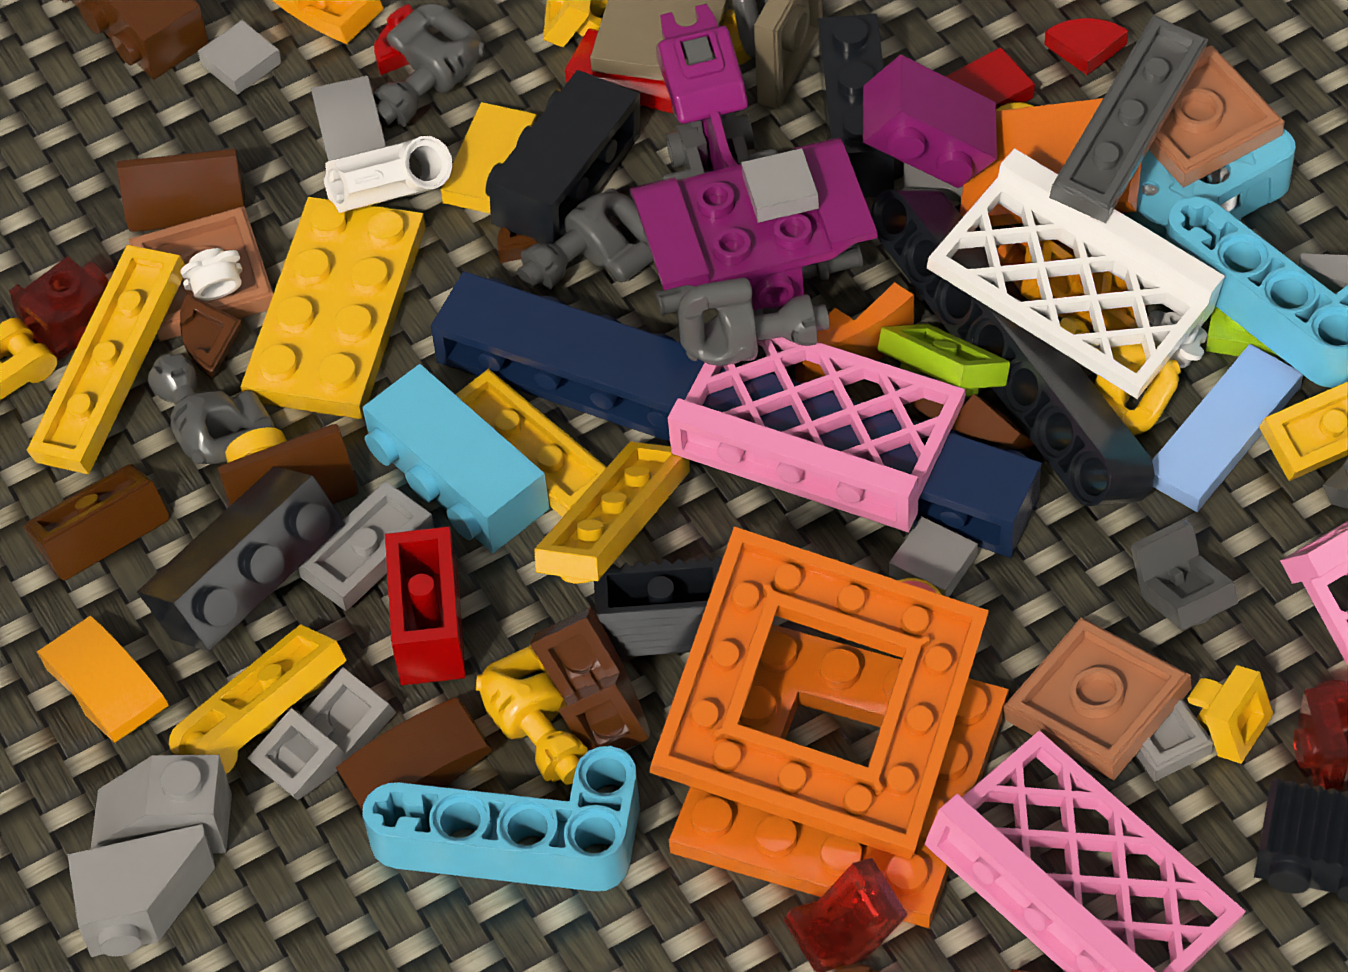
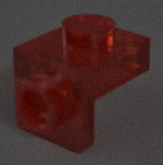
[1293,680,1348,790]
[784,858,908,972]

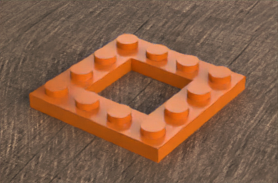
[649,526,989,860]
[669,624,1009,929]

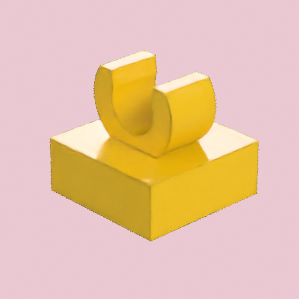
[543,0,608,48]
[1187,665,1273,764]

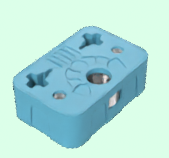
[1122,129,1296,240]

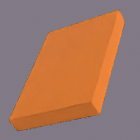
[959,98,1142,228]

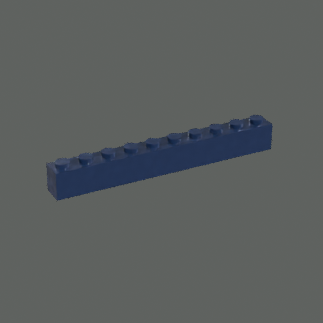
[431,271,1041,558]

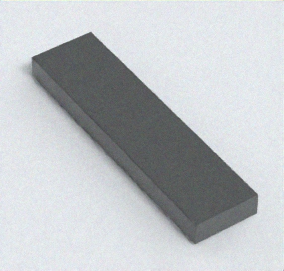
[1049,15,1209,224]

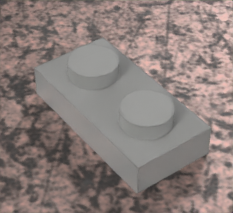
[298,481,434,611]

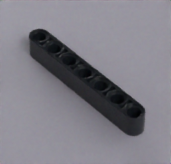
[871,189,1155,506]

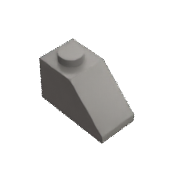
[91,755,232,853]
[67,824,215,957]

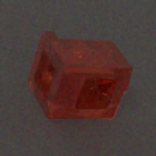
[9,256,109,361]

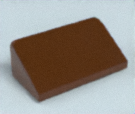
[117,149,246,232]
[217,424,358,507]
[23,464,169,580]

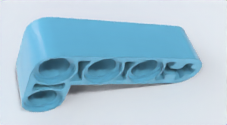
[1166,196,1348,388]
[363,746,640,891]

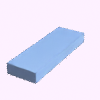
[1152,344,1303,512]

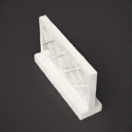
[927,148,1225,399]

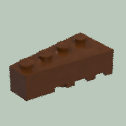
[61,0,209,80]

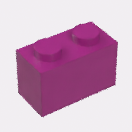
[863,54,997,188]

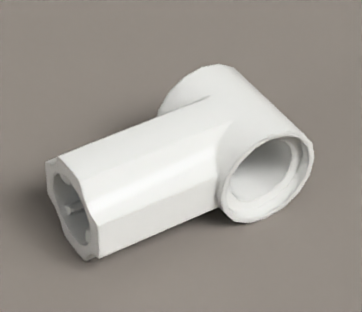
[323,136,452,213]

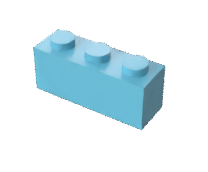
[363,364,550,554]

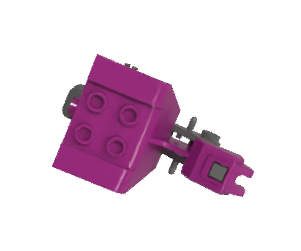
[629,4,878,362]

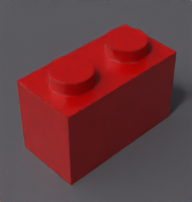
[385,527,466,686]

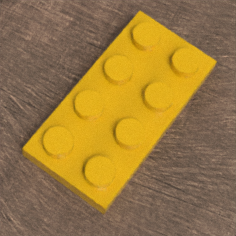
[240,197,426,419]

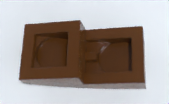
[909,394,1034,452]
[530,607,651,751]
[336,697,493,811]

